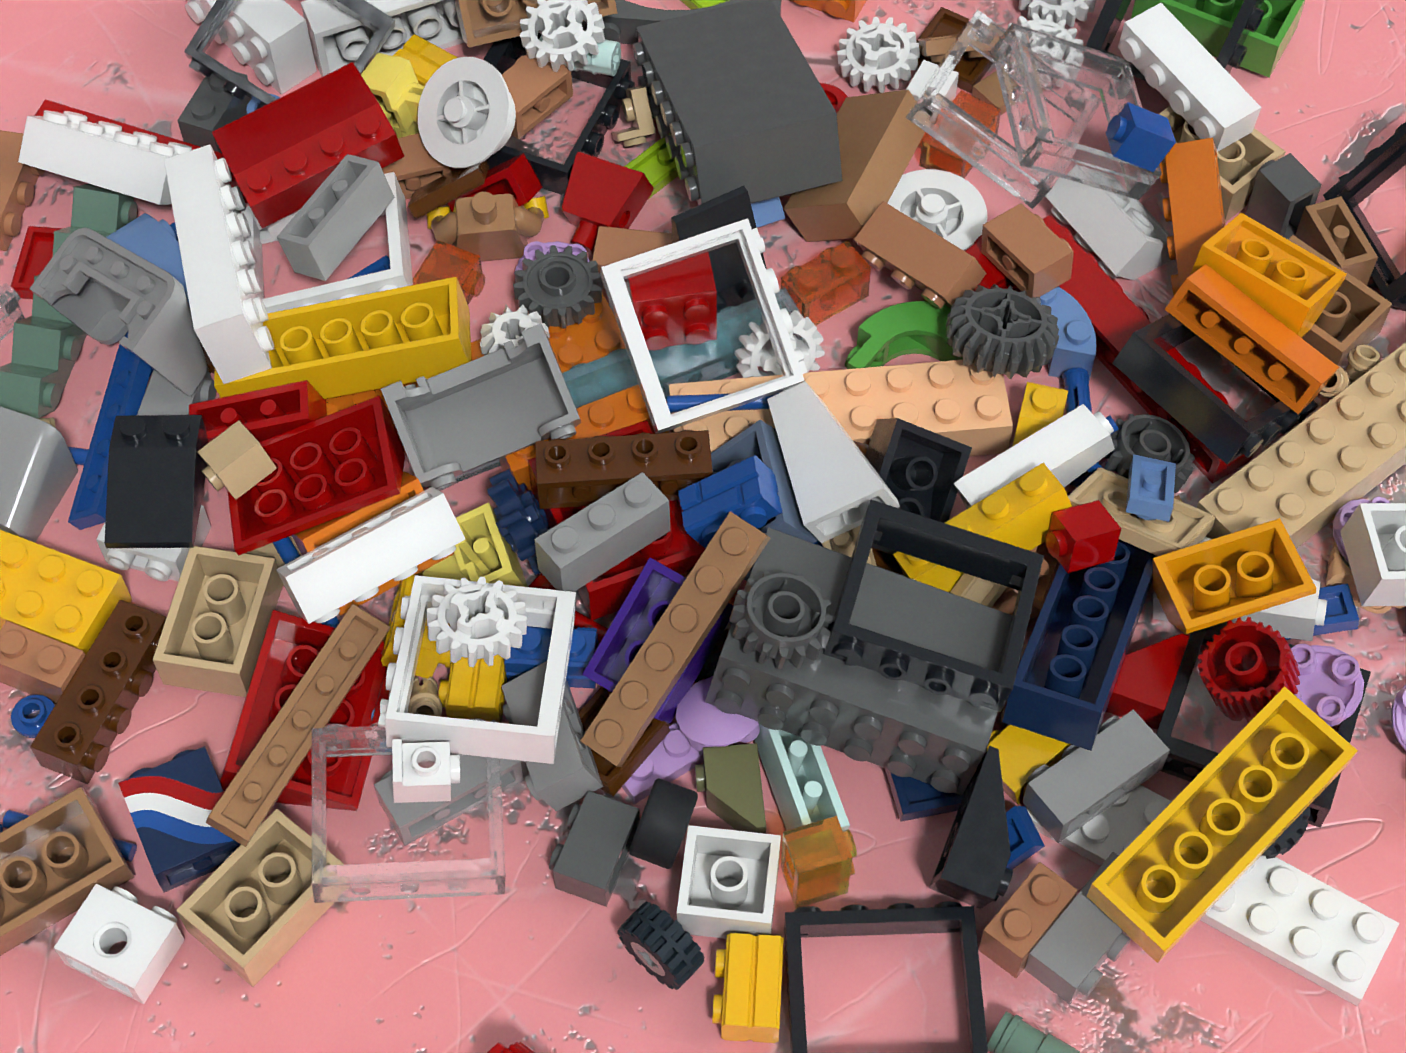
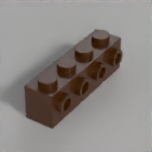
[535,430,713,509]
[30,599,167,784]

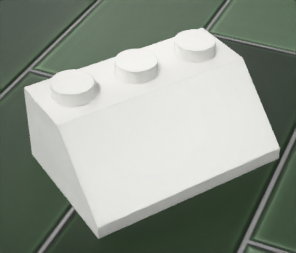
[1044,160,1171,280]

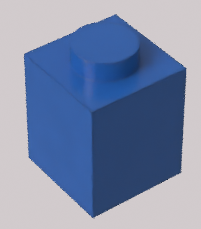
[1105,102,1176,172]

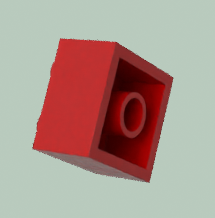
[626,252,717,351]

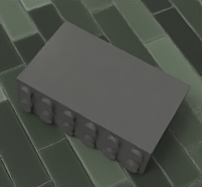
[633,0,843,205]
[705,527,1012,796]

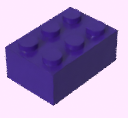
[582,558,734,724]

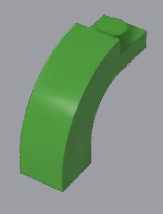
[845,301,963,369]

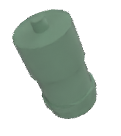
[987,1011,1080,1053]

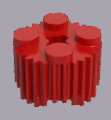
[1197,617,1300,723]

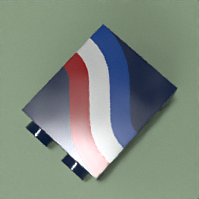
[118,746,241,892]

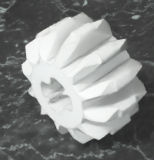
[480,304,550,356]

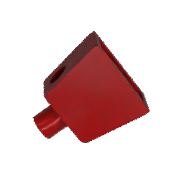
[562,152,654,253]

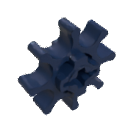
[487,468,550,575]

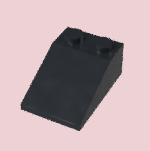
[671,186,767,319]
[104,415,209,548]
[865,418,972,556]
[929,746,1013,909]

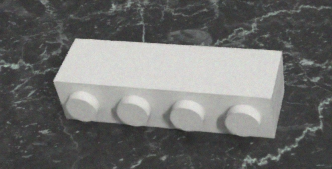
[1118,3,1262,152]
[276,487,465,624]

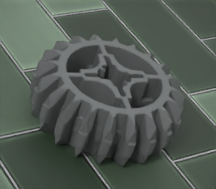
[946,284,1059,379]

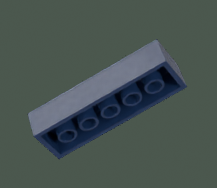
[1002,539,1157,751]

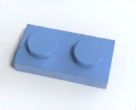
[1126,454,1176,522]

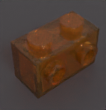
[780,241,871,326]

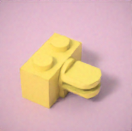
[361,53,425,138]
[422,502,528,587]

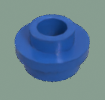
[11,695,55,738]

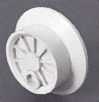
[417,57,516,168]
[887,169,987,251]

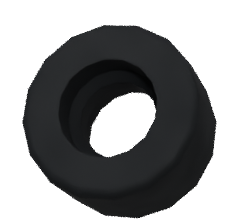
[629,778,698,869]

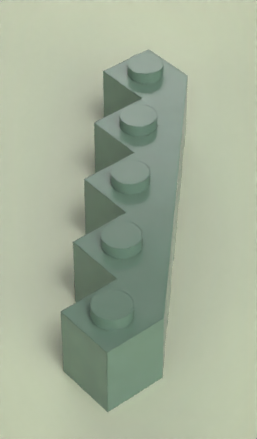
[0,183,137,419]

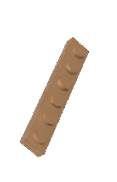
[580,511,771,767]
[206,604,391,847]

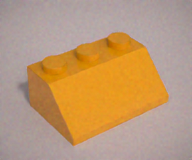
[1189,213,1347,338]
[1153,518,1317,634]

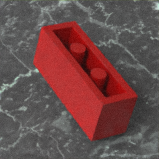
[189,380,327,442]

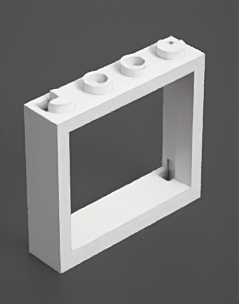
[241,172,413,313]
[600,218,807,434]
[378,575,576,764]

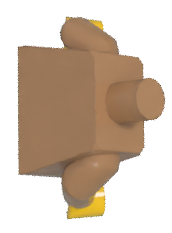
[427,192,549,264]

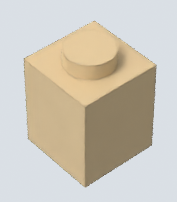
[198,420,277,500]

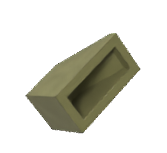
[695,743,766,834]

